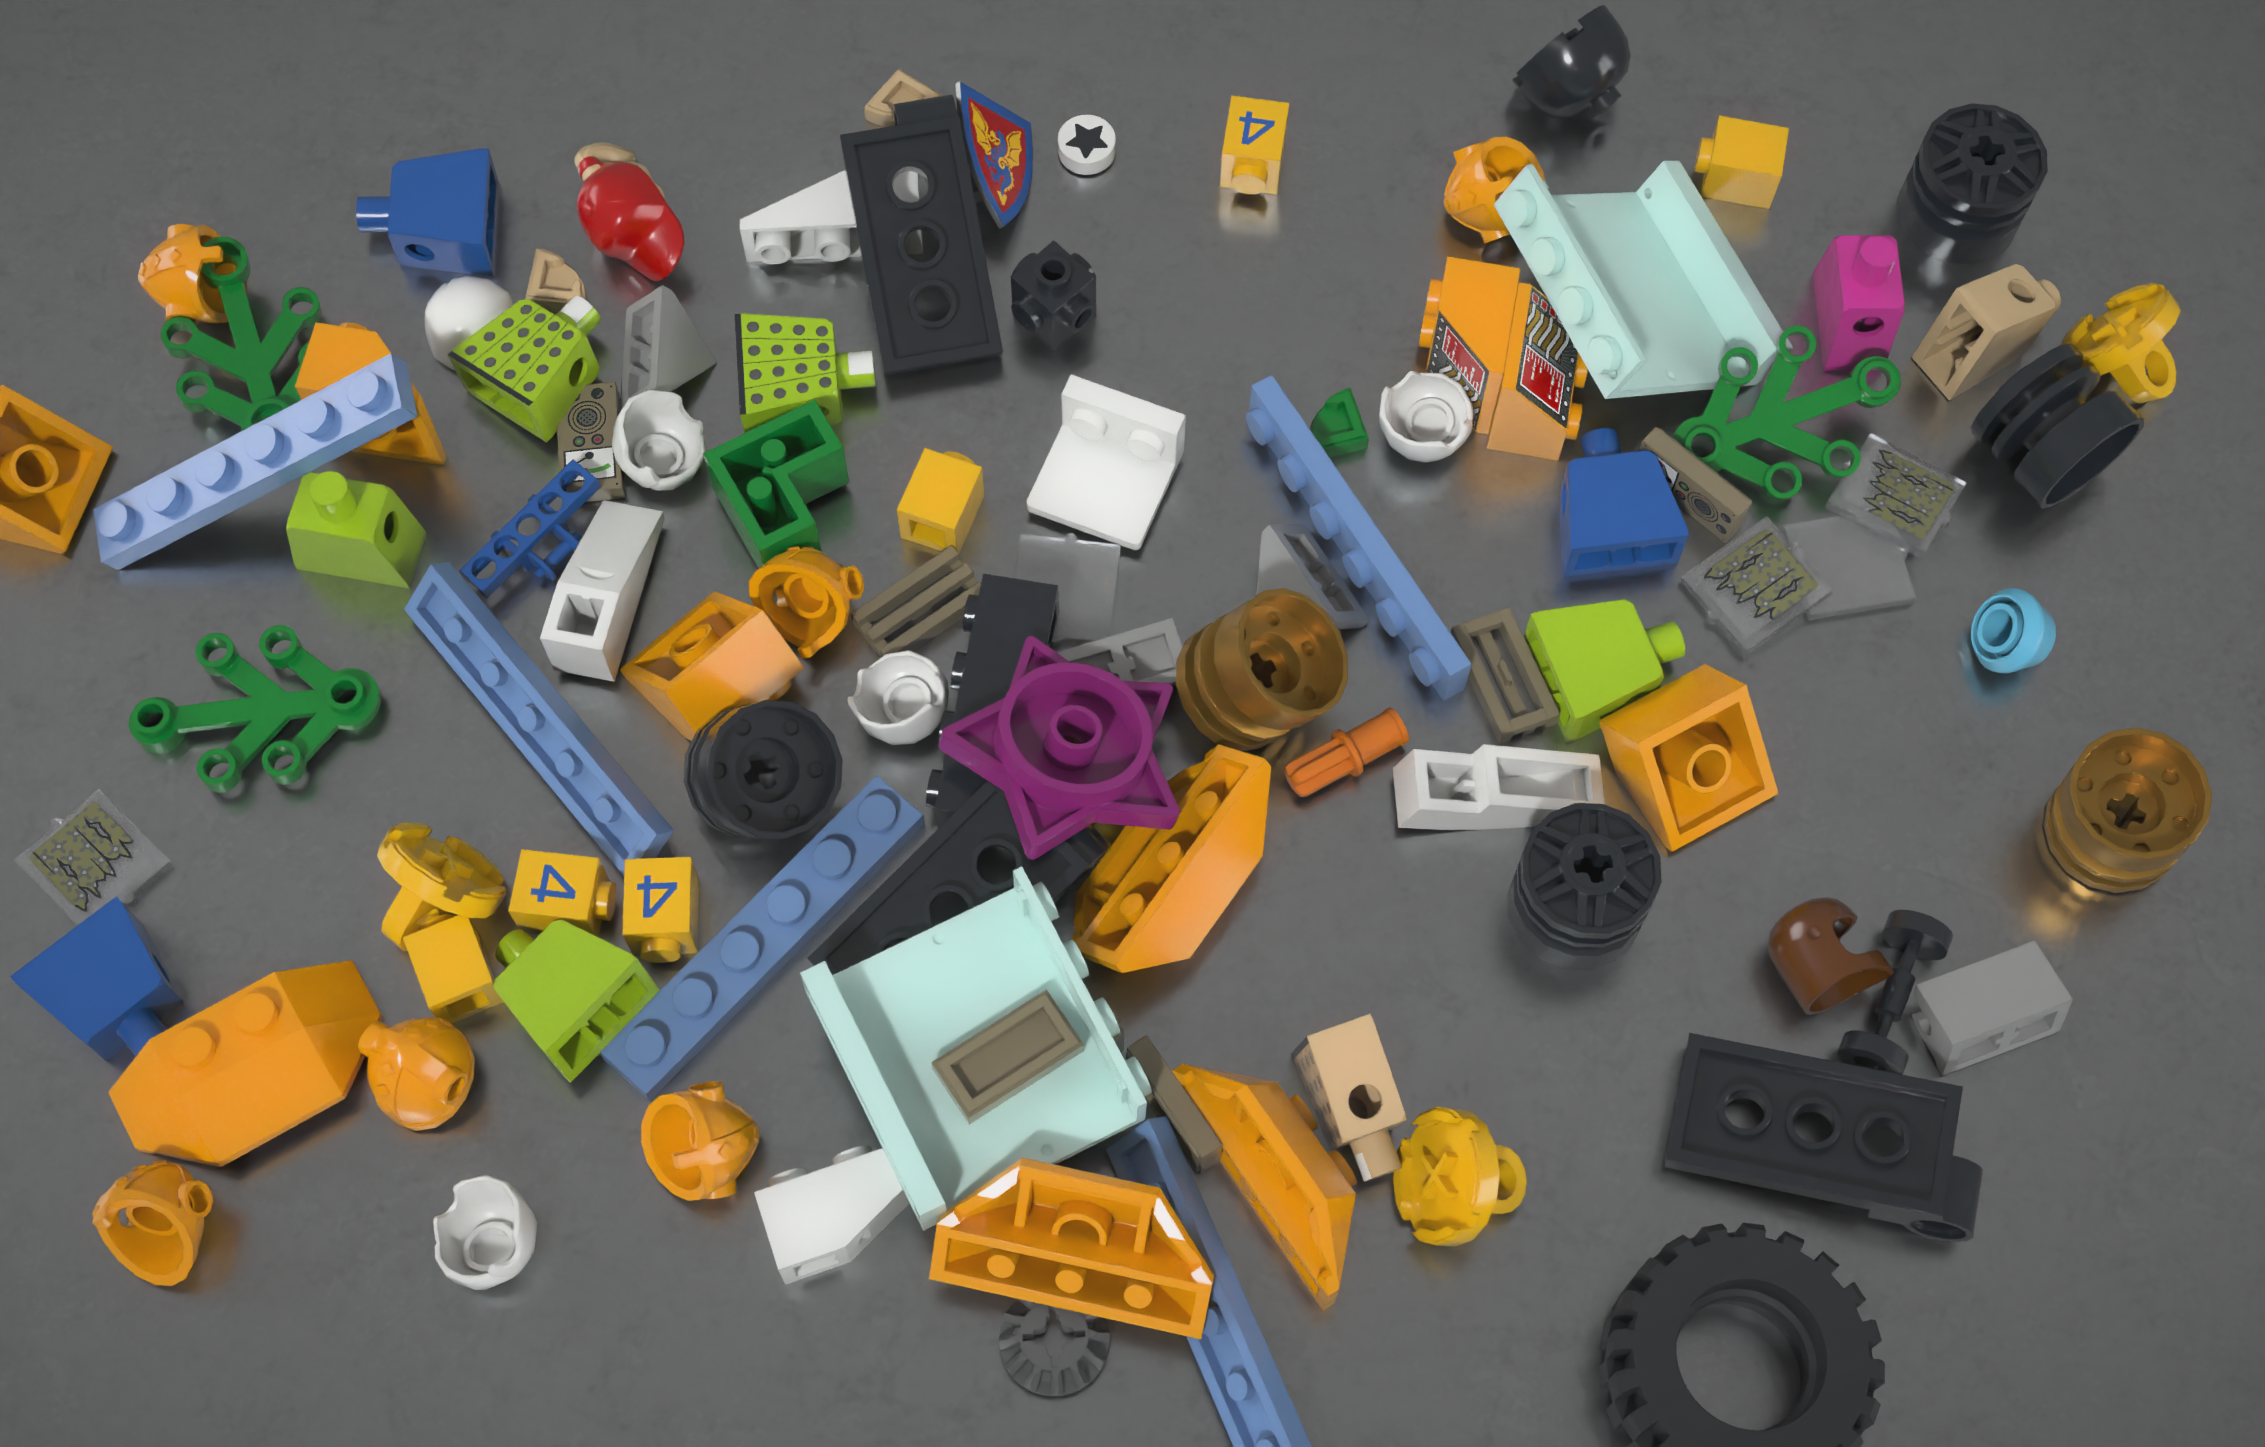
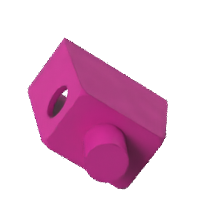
[1812,235,1905,372]

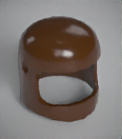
[1768,897,1894,1015]

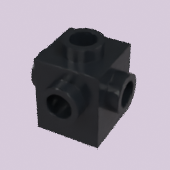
[1010,240,1096,351]

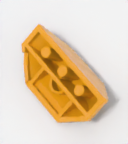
[1071,744,1271,973]
[108,960,384,1167]
[1172,1064,1357,1311]
[929,1158,1214,1339]

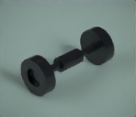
[1837,910,1953,1075]

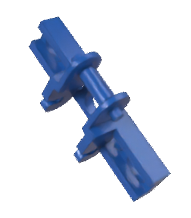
[459,459,601,599]

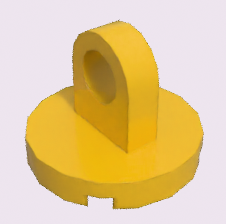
[2061,283,2181,404]
[377,822,507,951]
[1393,1107,1527,1247]

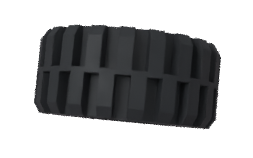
[1599,1223,1885,1447]

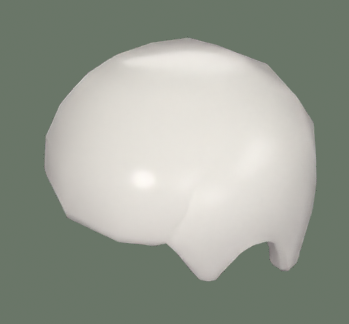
[424,276,514,370]
[1379,371,1474,463]
[612,390,706,491]
[847,650,949,745]
[433,1174,537,1290]

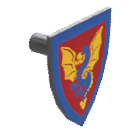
[955,82,1033,228]

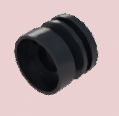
[1898,103,2048,265]
[1971,344,2144,508]
[683,700,843,839]
[1508,803,1662,970]

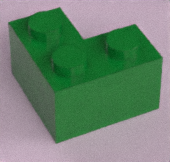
[703,399,850,568]

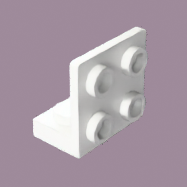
[1027,374,1186,550]

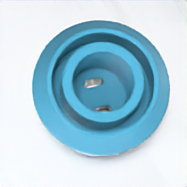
[1971,588,2056,674]

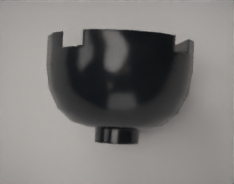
[1512,5,1631,119]

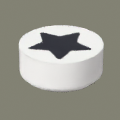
[1058,115,1116,175]

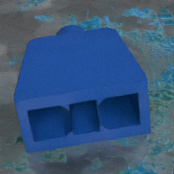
[356,148,499,276]
[1560,428,1689,577]
[10,896,182,1060]

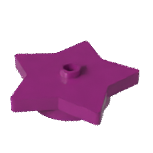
[939,636,1180,860]

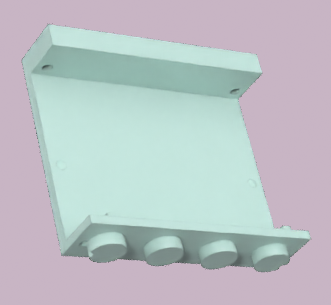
[1494,161,1793,399]
[800,867,1152,1231]

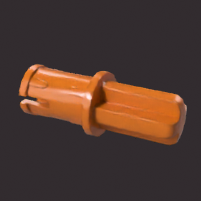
[1284,707,1409,797]

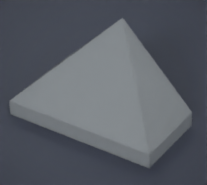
[620,285,717,412]
[1257,524,1370,629]

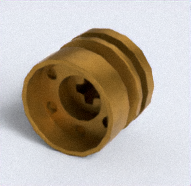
[1176,588,1348,751]
[2044,728,2213,893]

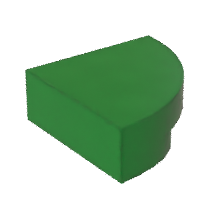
[1310,387,1369,458]

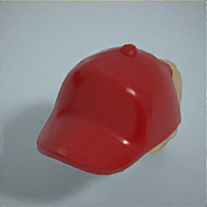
[574,142,685,281]

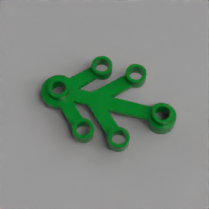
[160,236,322,431]
[1672,325,1901,501]
[129,625,381,793]

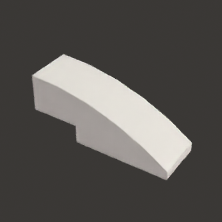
[1393,744,1605,830]

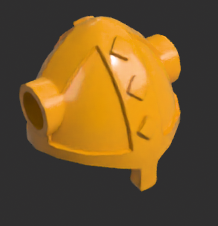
[1444,136,1545,244]
[138,224,247,325]
[749,547,864,659]
[358,1017,475,1131]
[641,1081,760,1201]
[92,1160,213,1286]

